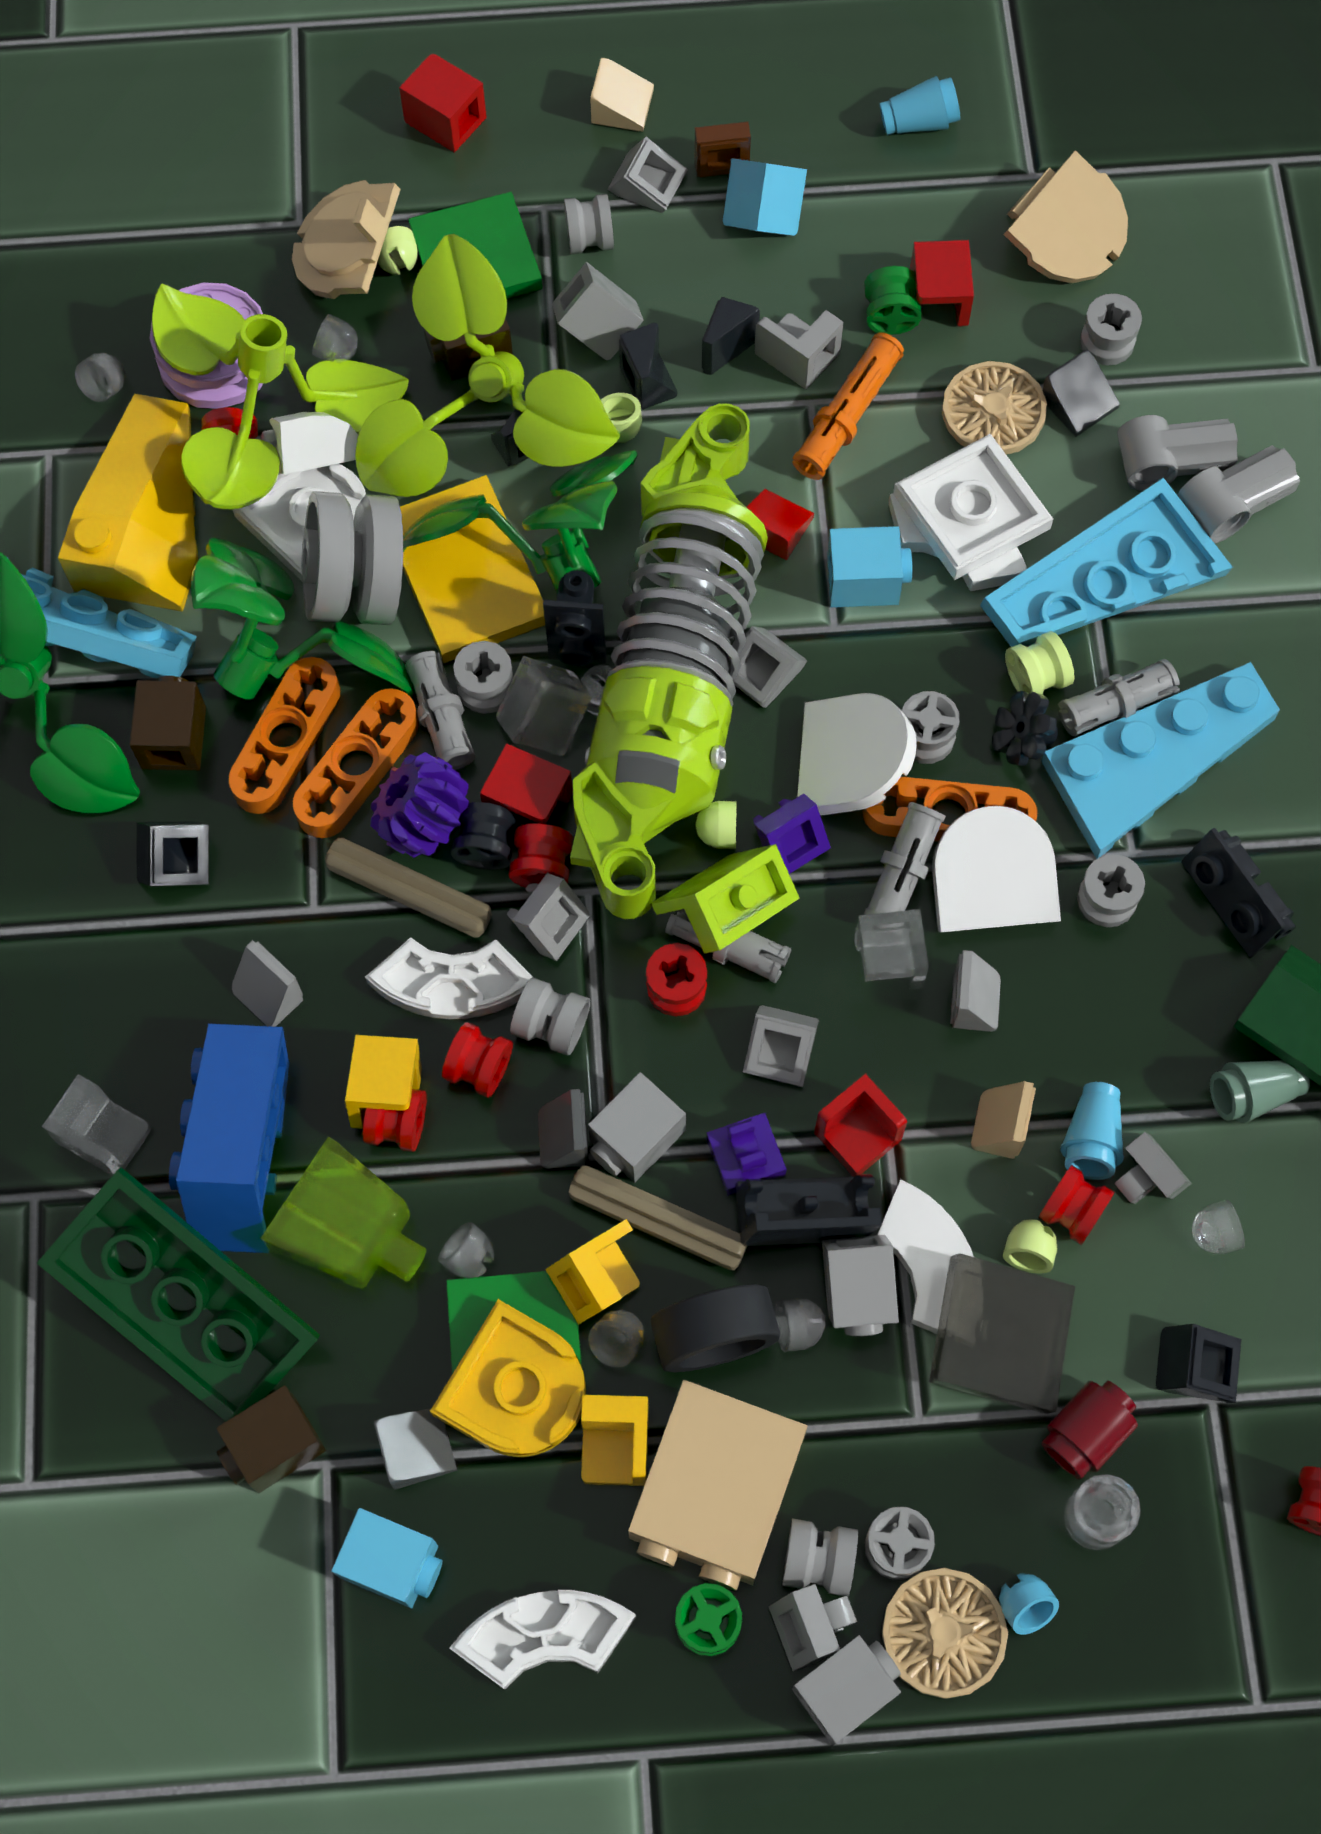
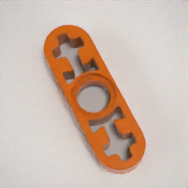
[229,657,340,814]
[293,688,419,838]
[862,777,1037,841]

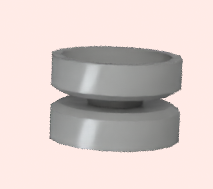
[301,491,403,625]

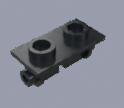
[543,570,607,667]
[1181,828,1296,958]

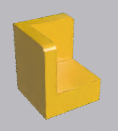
[345,1035,422,1129]
[545,1219,640,1325]
[581,1395,649,1486]

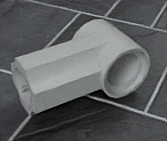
[1117,415,1238,491]
[1177,445,1300,543]

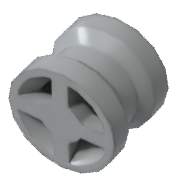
[564,194,614,254]
[1080,293,1142,365]
[453,641,515,714]
[902,691,960,764]
[1077,854,1145,927]
[865,1507,935,1580]

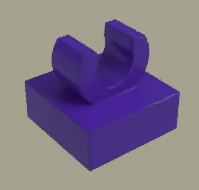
[753,794,831,874]
[706,1113,787,1196]

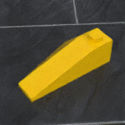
[58,393,198,612]

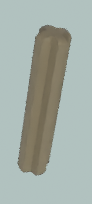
[325,838,492,937]
[568,1165,747,1270]

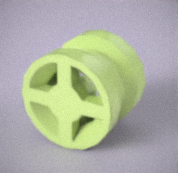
[1005,631,1075,695]

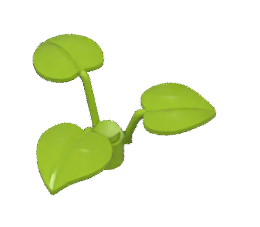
[355,234,620,497]
[152,284,409,509]

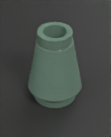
[1210,1060,1310,1123]

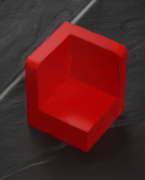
[399,54,487,153]
[910,240,974,326]
[480,743,573,824]
[814,1073,907,1177]

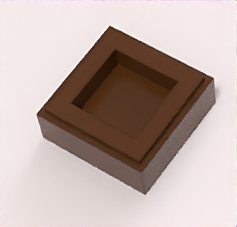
[694,122,751,177]

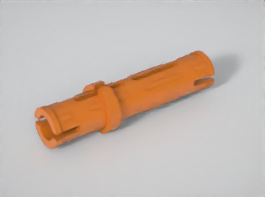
[792,333,904,480]

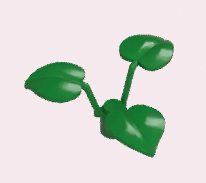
[403,450,638,594]
[191,537,415,699]
[0,552,140,813]

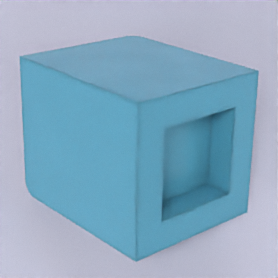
[723,158,807,236]

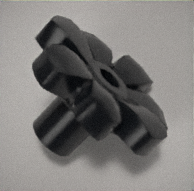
[992,691,1058,766]

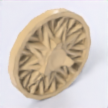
[942,361,1047,455]
[882,1568,1008,1699]

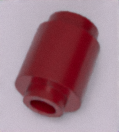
[1041,1380,1138,1480]

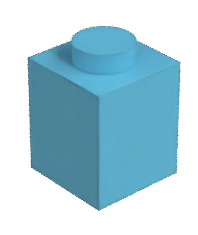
[827,526,912,608]
[331,1508,443,1609]

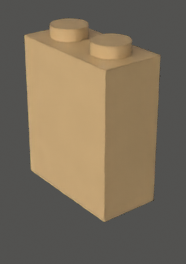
[628,1380,808,1591]

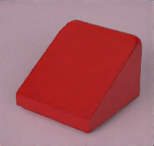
[747,489,814,560]

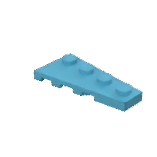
[980,478,1233,647]
[7,557,197,678]
[1041,662,1280,859]

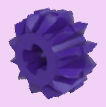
[370,752,469,858]

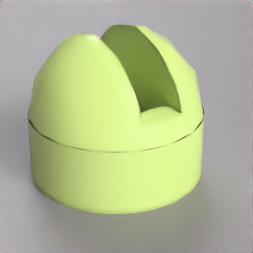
[377,226,418,275]
[601,393,642,443]
[695,801,736,849]
[1003,1219,1057,1274]

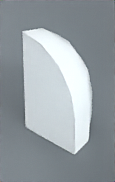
[261,412,359,475]

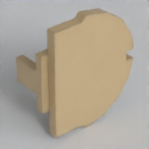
[1003,150,1128,283]
[292,180,400,299]

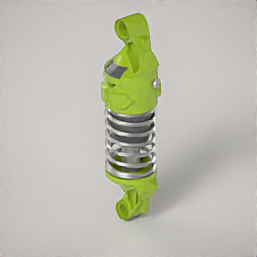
[570,404,768,919]

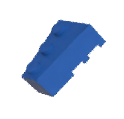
[169,1024,289,1253]

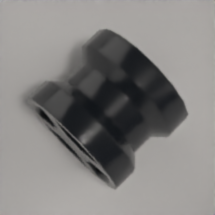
[451,802,518,870]

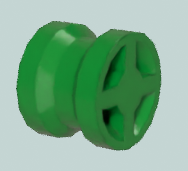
[864,266,922,335]
[675,1583,742,1657]

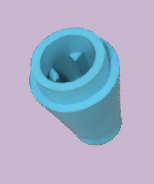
[879,75,961,135]
[1060,1082,1124,1180]

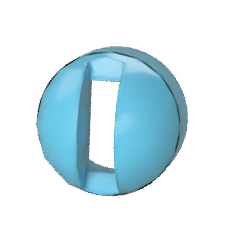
[999,1573,1059,1635]

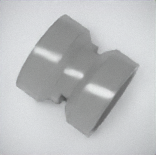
[510,977,591,1056]
[782,1518,858,1597]

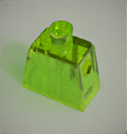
[261,1137,426,1289]

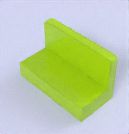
[651,844,800,953]

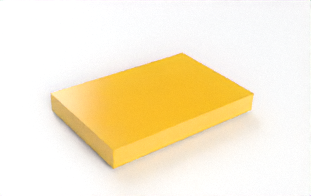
[400,475,545,663]

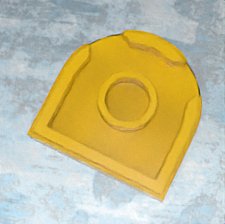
[430,1299,586,1457]

